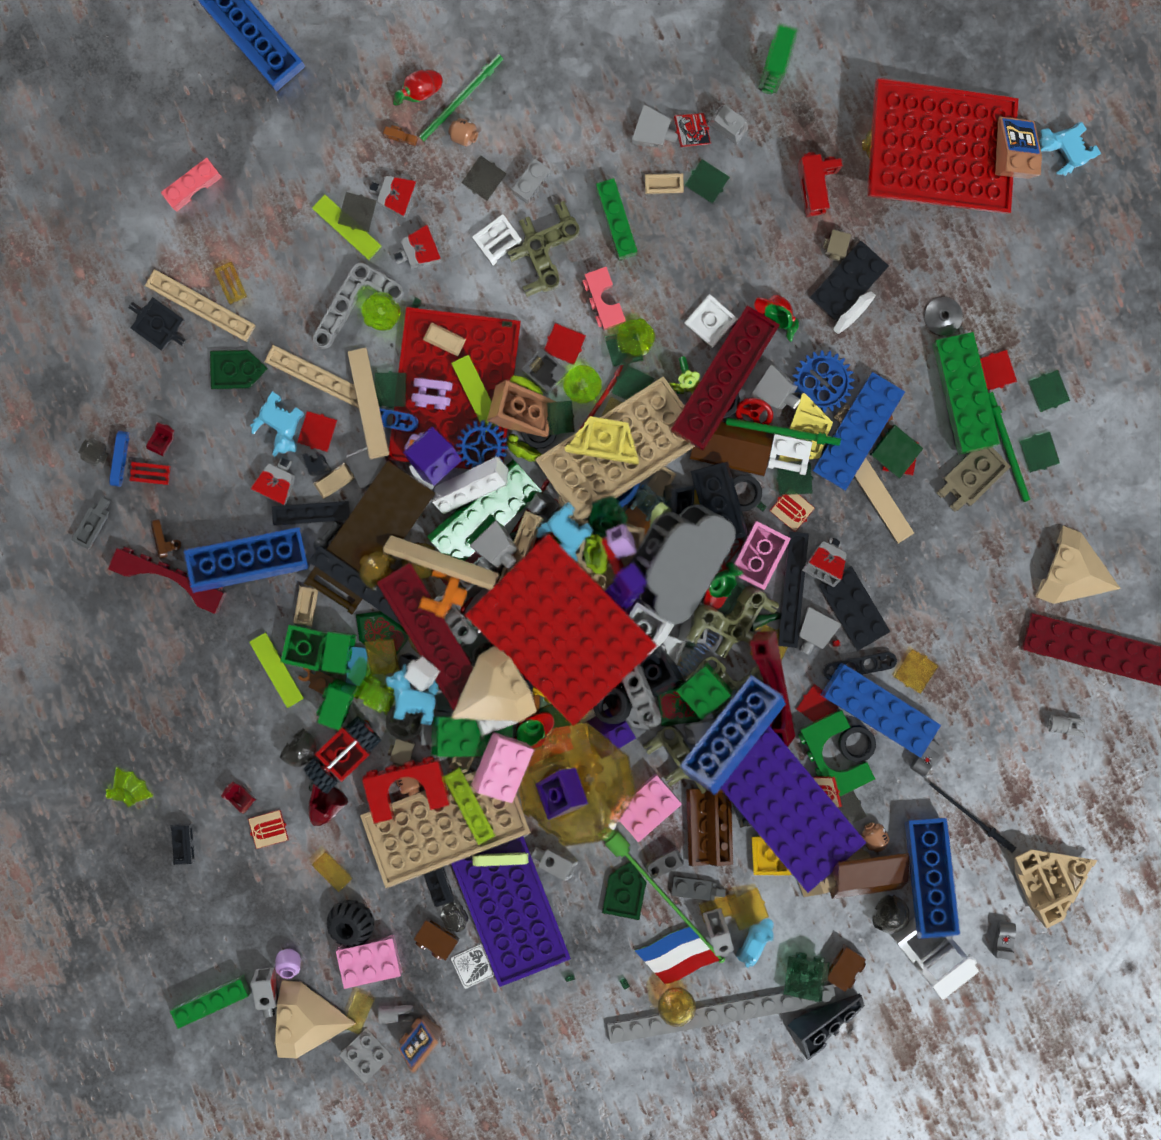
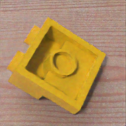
[752,836,792,875]

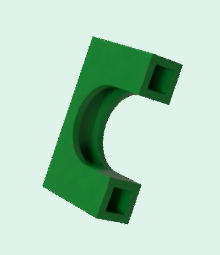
[758,24,798,94]
[798,709,875,796]

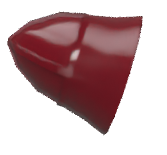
[308,783,348,826]

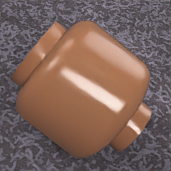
[448,118,478,147]
[396,777,423,796]
[861,822,890,852]

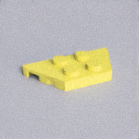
[778,392,833,462]
[565,416,639,465]

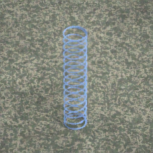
[677,630,722,676]

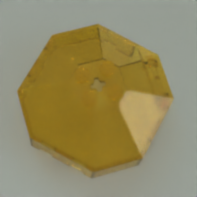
[518,723,636,846]

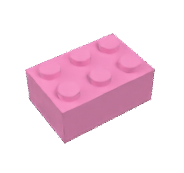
[733,521,791,590]
[471,732,534,803]
[613,773,682,843]
[336,935,402,989]

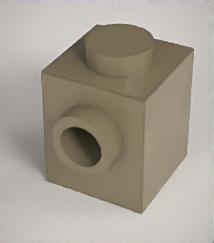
[823,230,851,261]
[388,737,416,767]

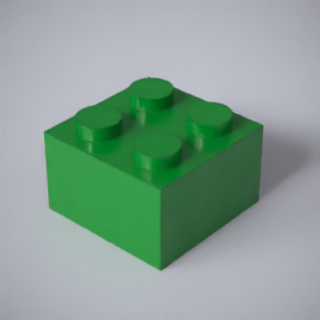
[280,624,327,671]
[320,631,357,674]
[677,662,733,720]
[316,679,358,730]

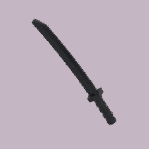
[929,782,1017,853]

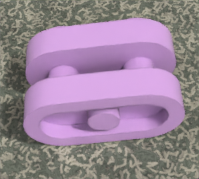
[412,378,453,410]

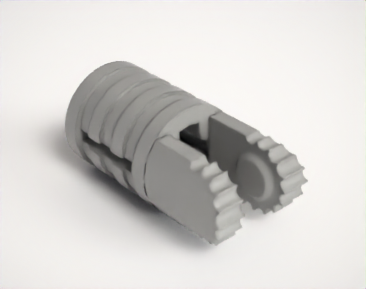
[1048,715,1085,737]
[379,1005,414,1024]

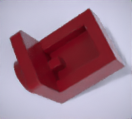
[146,422,174,456]
[221,782,256,814]

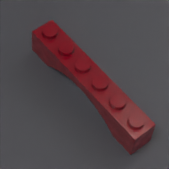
[108,546,227,614]
[750,631,795,747]

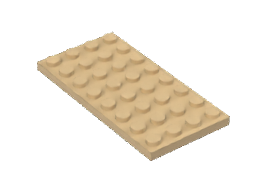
[535,376,695,522]
[360,771,531,888]

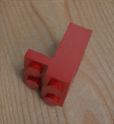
[797,152,843,217]

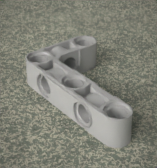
[313,263,404,349]
[434,556,504,644]
[622,663,661,727]

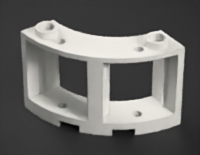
[892,918,979,1000]

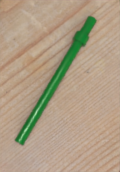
[418,54,504,142]
[988,392,1031,502]
[726,417,841,446]

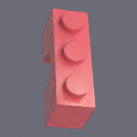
[161,158,222,212]
[582,267,626,331]

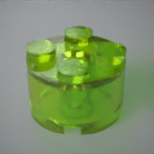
[353,673,395,715]

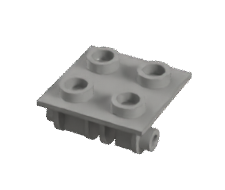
[339,1028,392,1084]

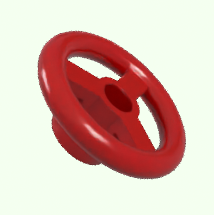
[735,398,773,425]

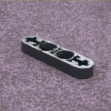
[823,652,897,680]

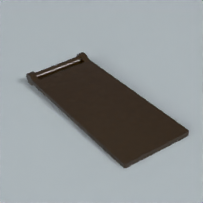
[303,461,435,615]

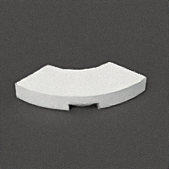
[833,291,876,334]

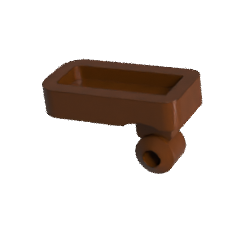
[151,519,181,559]

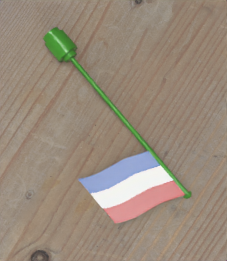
[602,829,725,984]

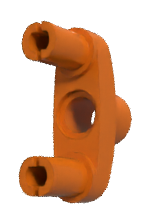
[420,570,467,618]

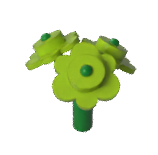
[669,356,700,394]

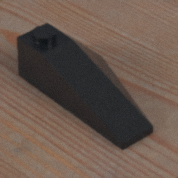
[663,484,694,515]
[605,646,685,717]
[788,993,865,1060]

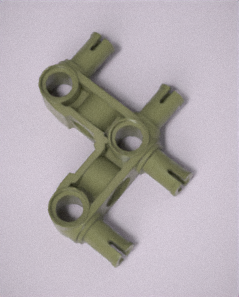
[507,201,579,298]
[686,585,779,658]
[684,656,764,718]
[643,725,708,794]

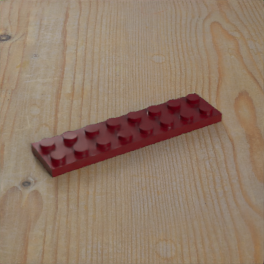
[670,305,780,451]
[377,562,474,711]
[1021,613,1161,686]

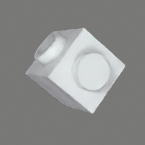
[405,657,440,692]

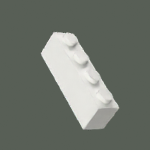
[432,457,508,514]

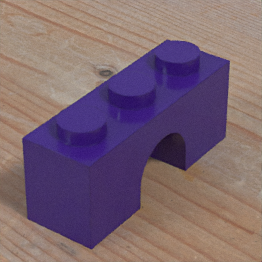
[605,563,647,609]

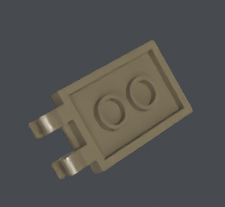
[936,447,1011,512]

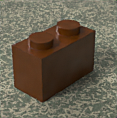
[414,917,459,961]
[824,944,866,992]

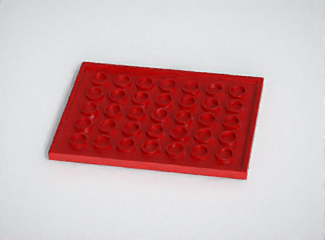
[868,78,1019,214]
[388,307,521,470]
[465,533,658,726]

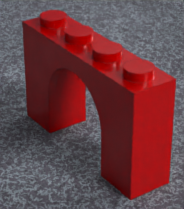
[362,756,450,824]

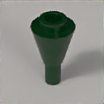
[750,612,780,632]

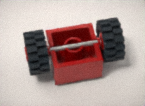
[303,716,381,793]

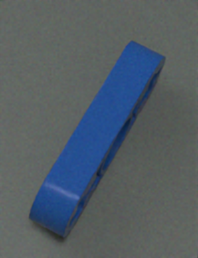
[380,408,419,432]
[110,431,129,487]

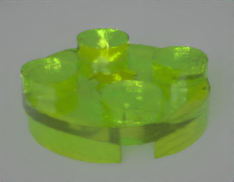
[362,292,401,331]
[616,318,655,357]
[563,365,602,404]

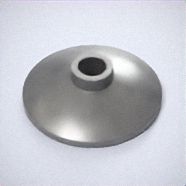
[924,297,963,335]

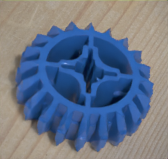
[456,420,508,468]

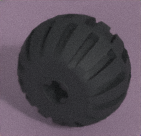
[327,900,374,947]

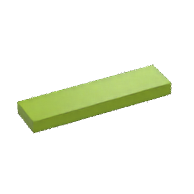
[312,194,382,261]
[451,355,496,433]
[249,632,305,708]
[444,767,496,845]

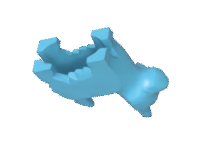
[1039,122,1101,176]
[250,391,304,457]
[537,502,593,562]
[386,664,439,725]
[736,919,774,968]

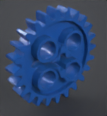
[792,350,855,413]

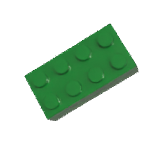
[431,716,513,757]

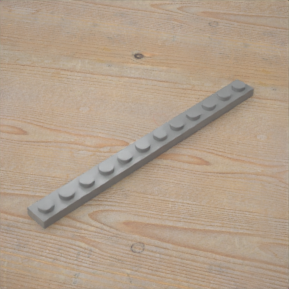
[607,983,836,1044]

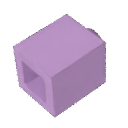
[607,524,636,559]

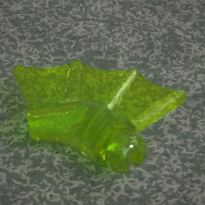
[106,768,153,808]

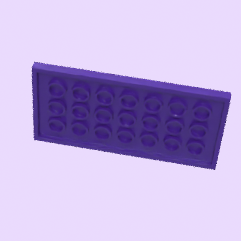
[720,726,867,893]
[452,836,571,987]

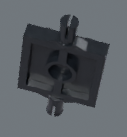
[128,297,187,351]

